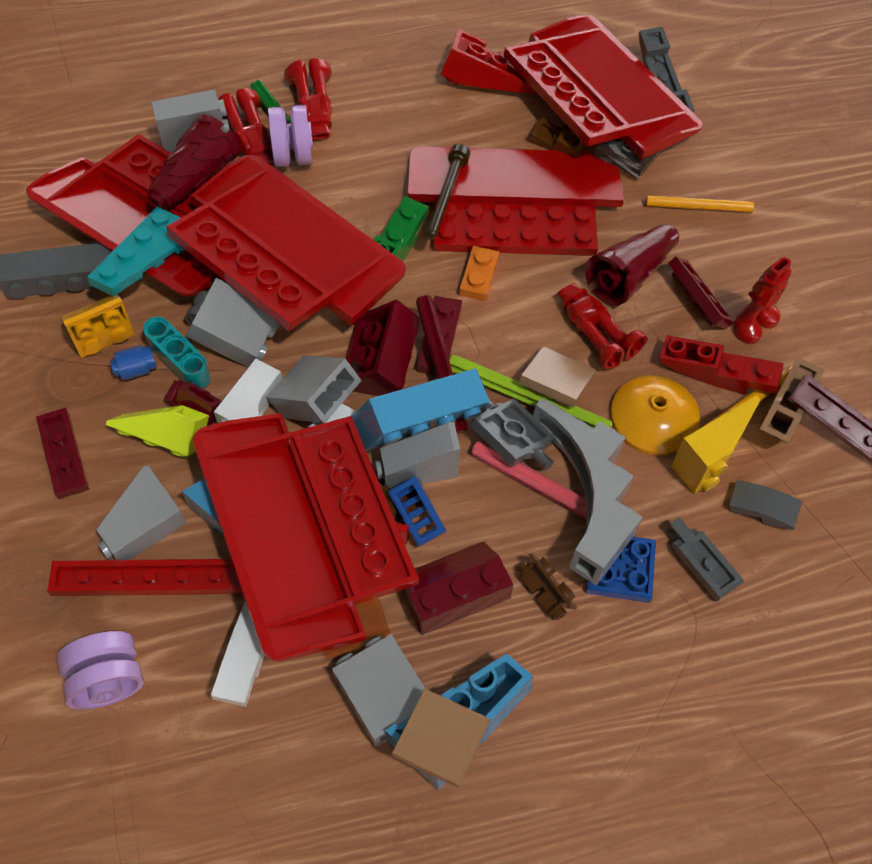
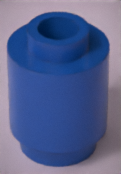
[110,345,157,381]

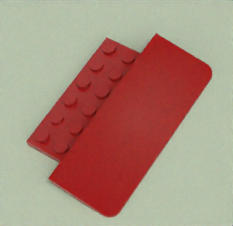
[503,15,703,160]
[26,134,222,296]
[408,146,624,256]
[166,155,406,331]
[193,413,419,662]

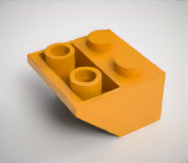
[61,294,135,358]

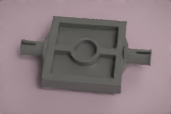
[471,399,555,471]

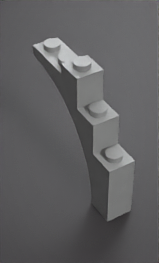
[533,398,643,585]

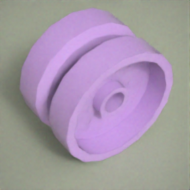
[268,105,313,168]
[56,631,144,710]

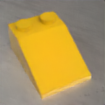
[671,395,761,495]

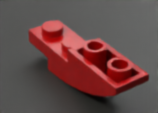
[659,335,784,394]

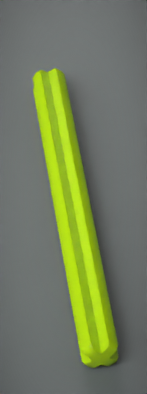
[449,355,613,429]

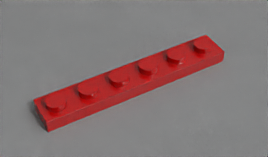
[47,559,243,596]

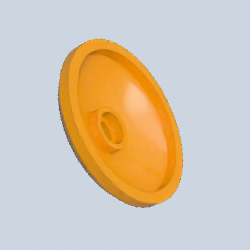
[610,375,700,455]

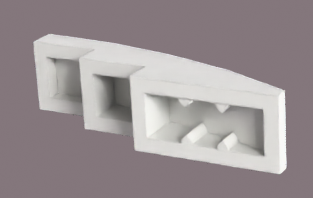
[211,601,265,707]

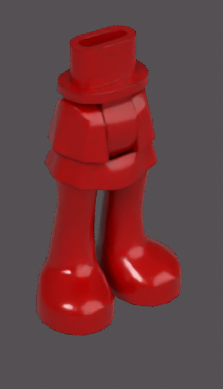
[284,58,333,140]
[218,88,274,166]
[733,257,791,344]
[557,283,648,370]

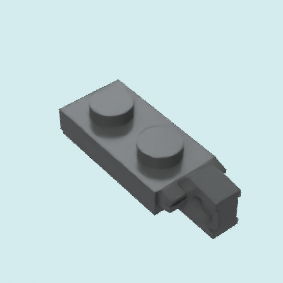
[666,517,744,602]

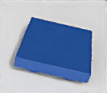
[586,537,656,603]

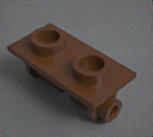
[518,553,578,620]

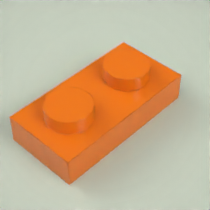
[459,246,500,301]

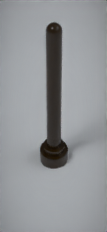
[426,144,471,239]

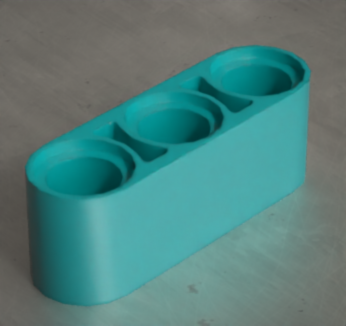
[143,316,211,389]

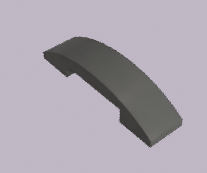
[638,26,695,113]

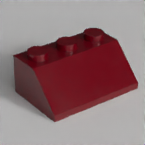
[345,299,420,396]
[402,541,514,635]

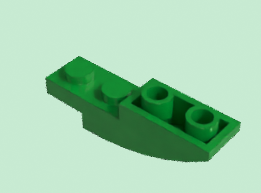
[374,196,429,261]

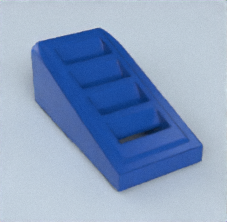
[388,476,447,547]

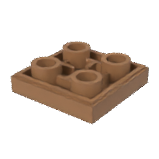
[519,346,596,407]
[392,689,490,788]

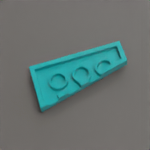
[87,207,185,296]

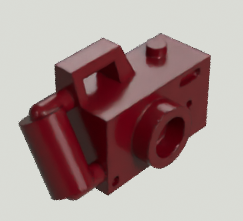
[164,380,222,426]

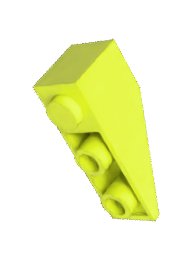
[106,405,209,457]

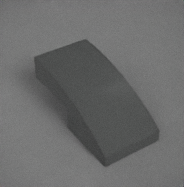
[729,480,802,530]

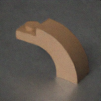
[759,357,825,444]

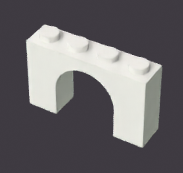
[214,359,356,427]

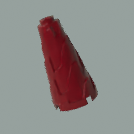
[147,114,240,209]
[585,224,679,306]

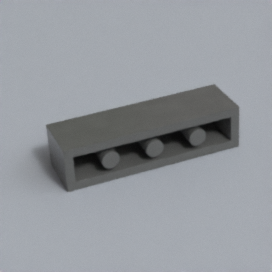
[0,243,112,299]

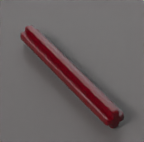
[416,295,468,434]

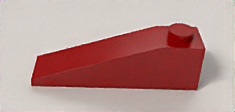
[440,28,539,95]

